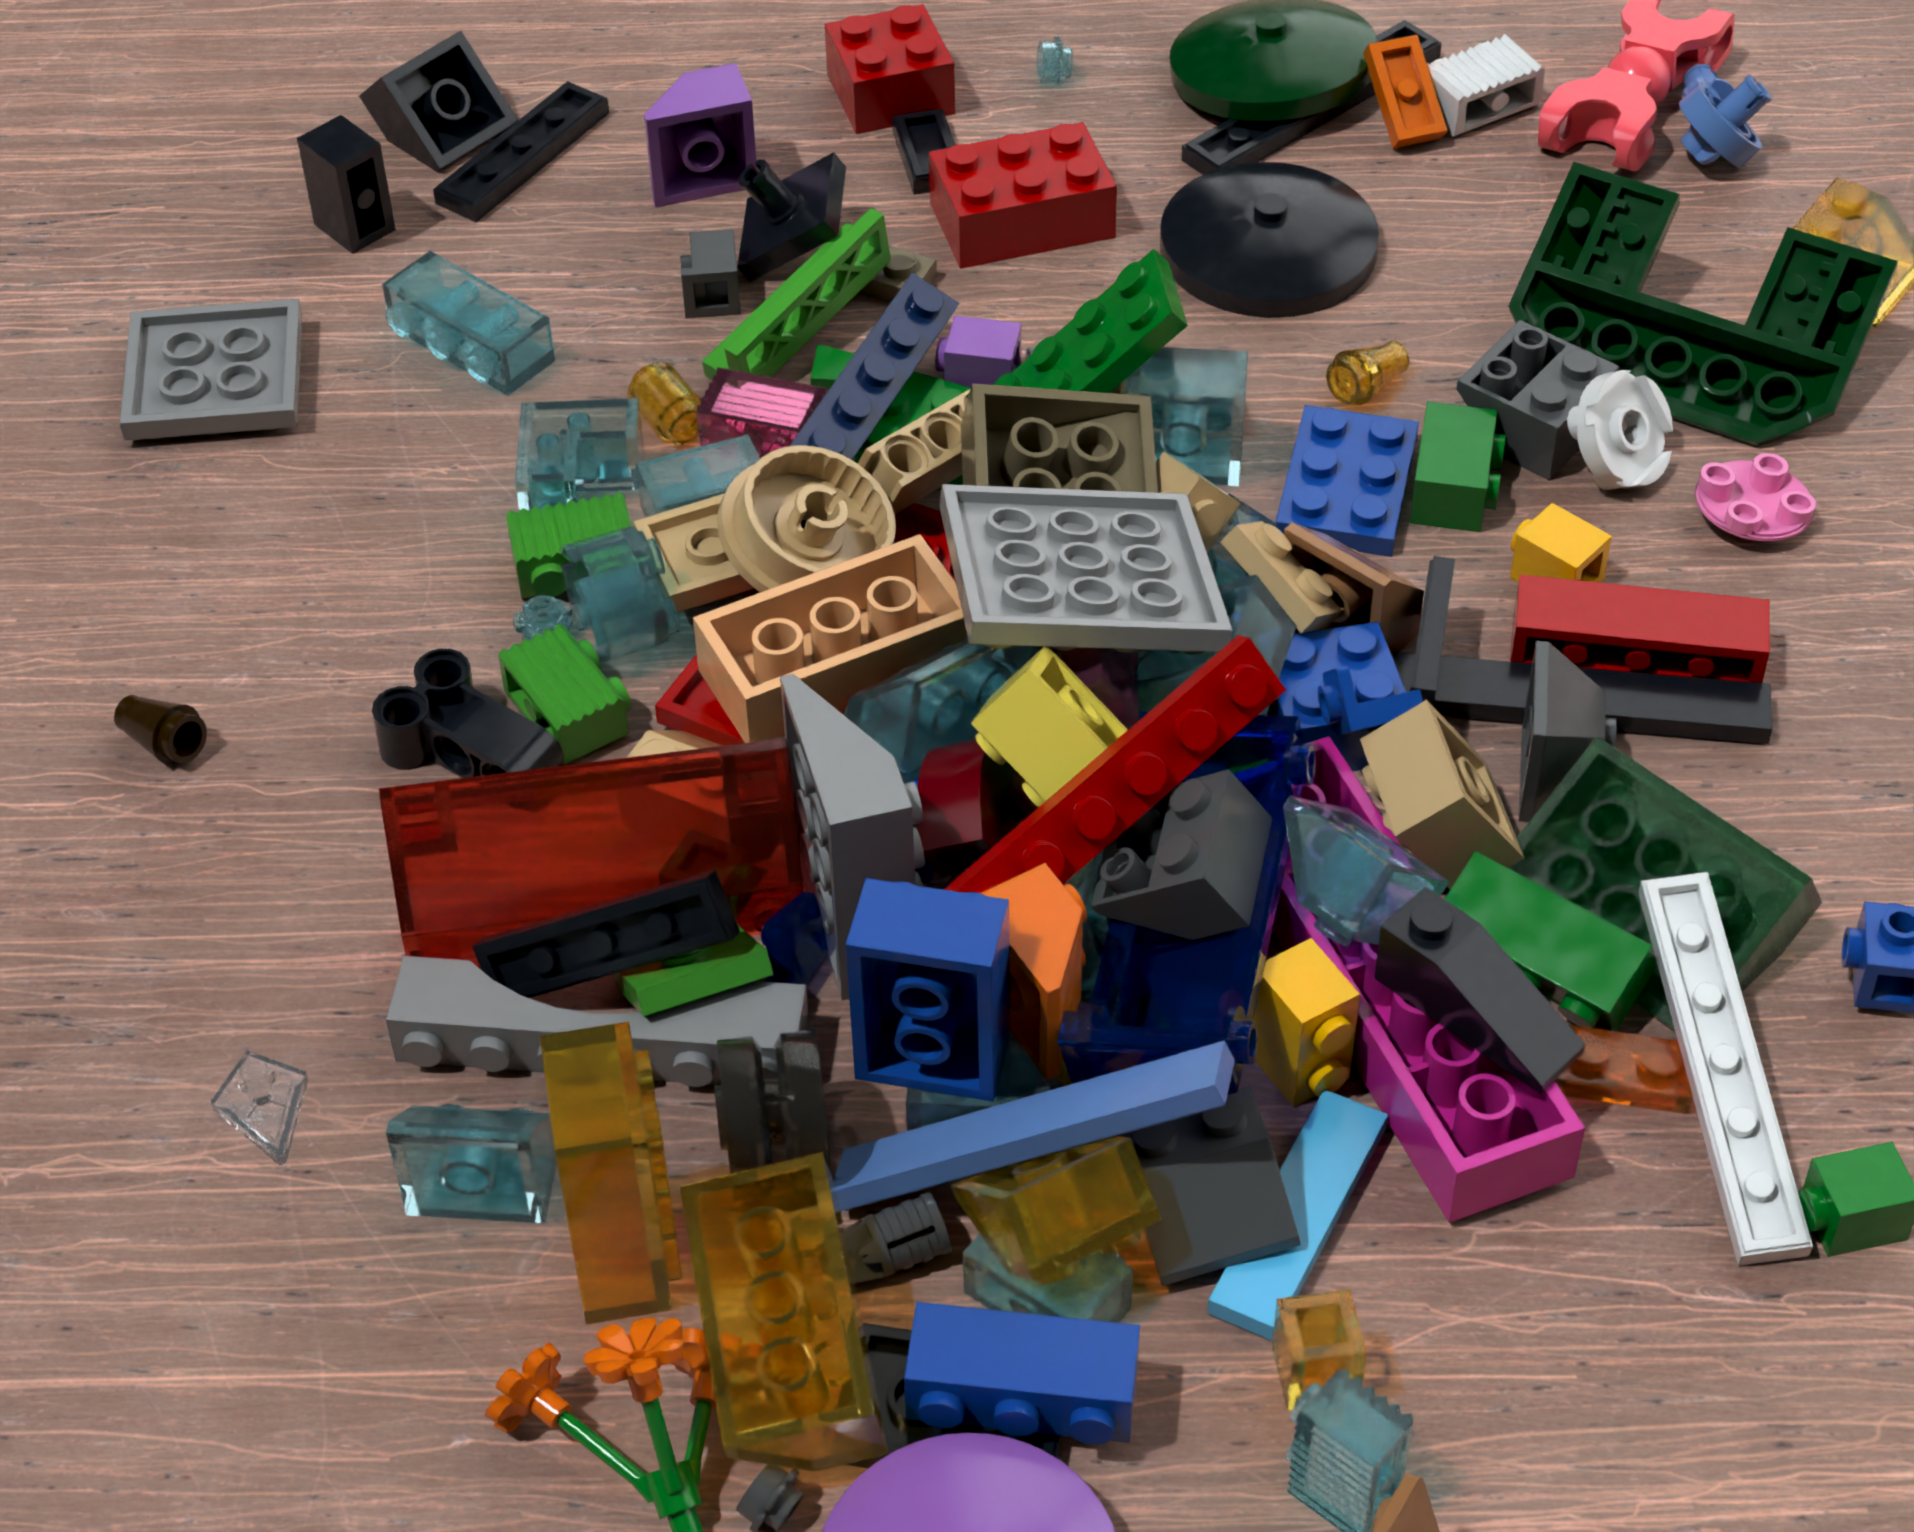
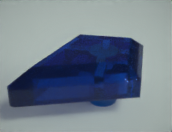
[761,892,828,986]

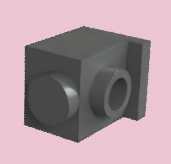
[680,229,741,319]

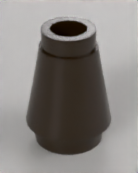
[114,695,207,764]

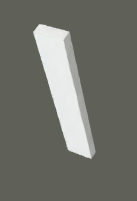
[1638,872,1813,1266]

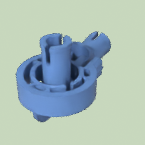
[1679,64,1773,167]

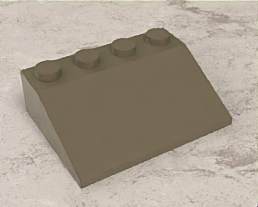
[961,383,1158,493]

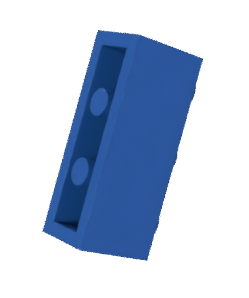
[904,1302,1140,1444]

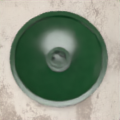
[1169,0,1377,121]

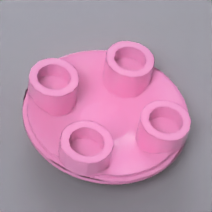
[1695,453,1816,541]

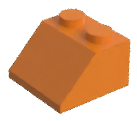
[981,863,1087,1081]

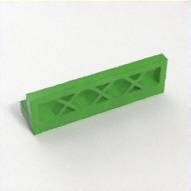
[702,208,891,400]

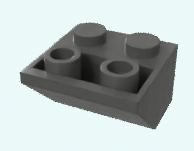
[1456,320,1619,480]
[1091,769,1273,940]

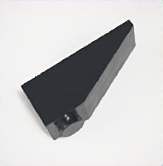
[1374,886,1586,1094]

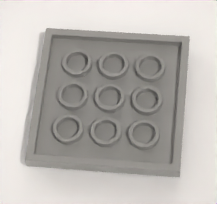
[939,484,1233,655]

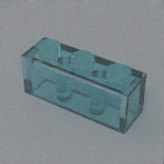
[382,251,555,396]

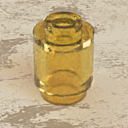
[627,362,707,445]

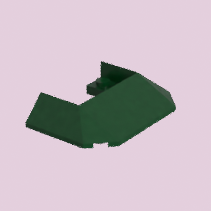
[1508,162,1898,447]

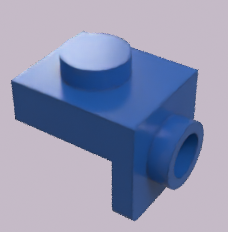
[1318,666,1423,736]

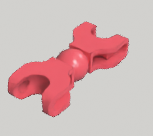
[1538,0,1735,171]

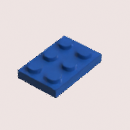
[1275,405,1419,557]

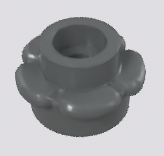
[736,1460,804,1532]

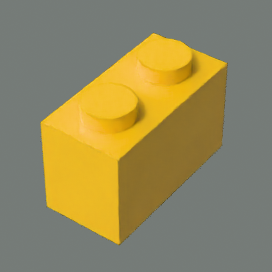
[1247,938,1360,1108]

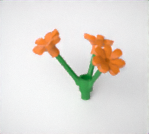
[484,1318,763,1532]

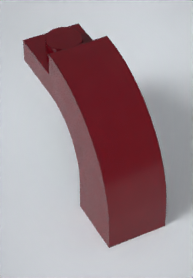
[916,739,1038,877]

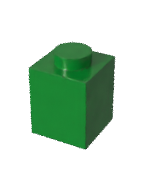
[1798,1141,1914,1257]

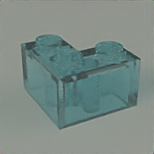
[515,398,645,511]

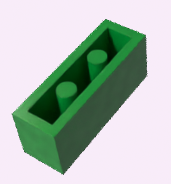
[1445,851,1657,1034]

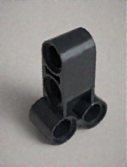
[372,648,564,805]

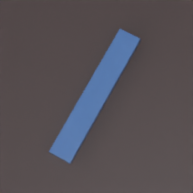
[828,1041,1235,1211]

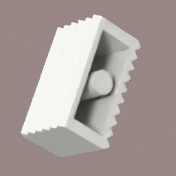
[1427,34,1545,137]

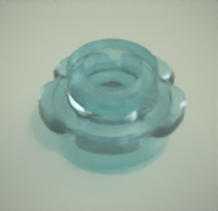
[1036,36,1073,88]
[513,595,573,640]

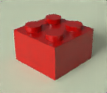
[824,4,955,134]

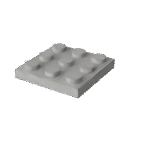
[119,299,303,441]

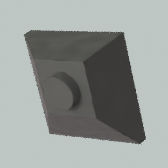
[1518,641,1616,823]

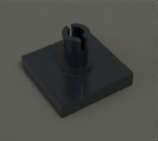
[737,152,846,282]

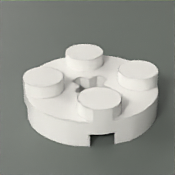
[1567,370,1673,490]

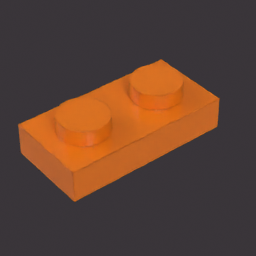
[1363,34,1448,149]

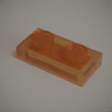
[1555,1025,1693,1114]

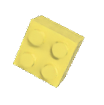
[971,646,1128,807]

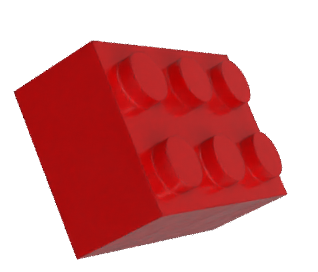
[929,122,1117,269]

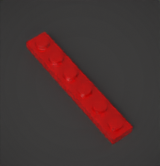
[943,635,1286,893]

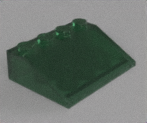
[1508,736,1822,1031]

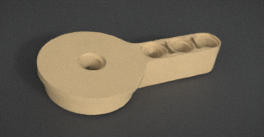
[718,389,971,592]

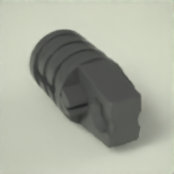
[815,1192,952,1288]

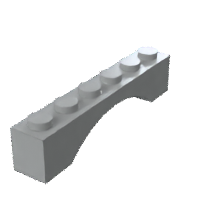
[386,956,809,1092]

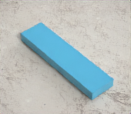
[1207,1089,1388,1342]

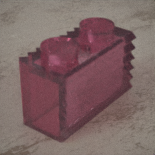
[696,367,829,461]

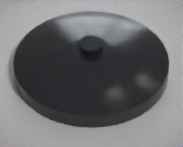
[1160,162,1379,318]

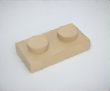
[1220,521,1343,634]

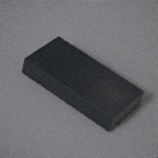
[892,109,956,195]

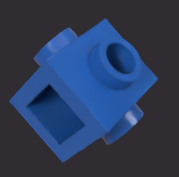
[1841,901,1914,1013]

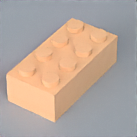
[693,534,978,743]

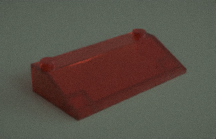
[379,738,806,969]

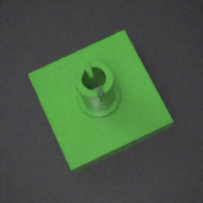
[613,924,774,1016]

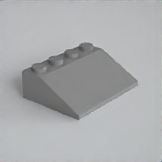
[780,674,925,1000]

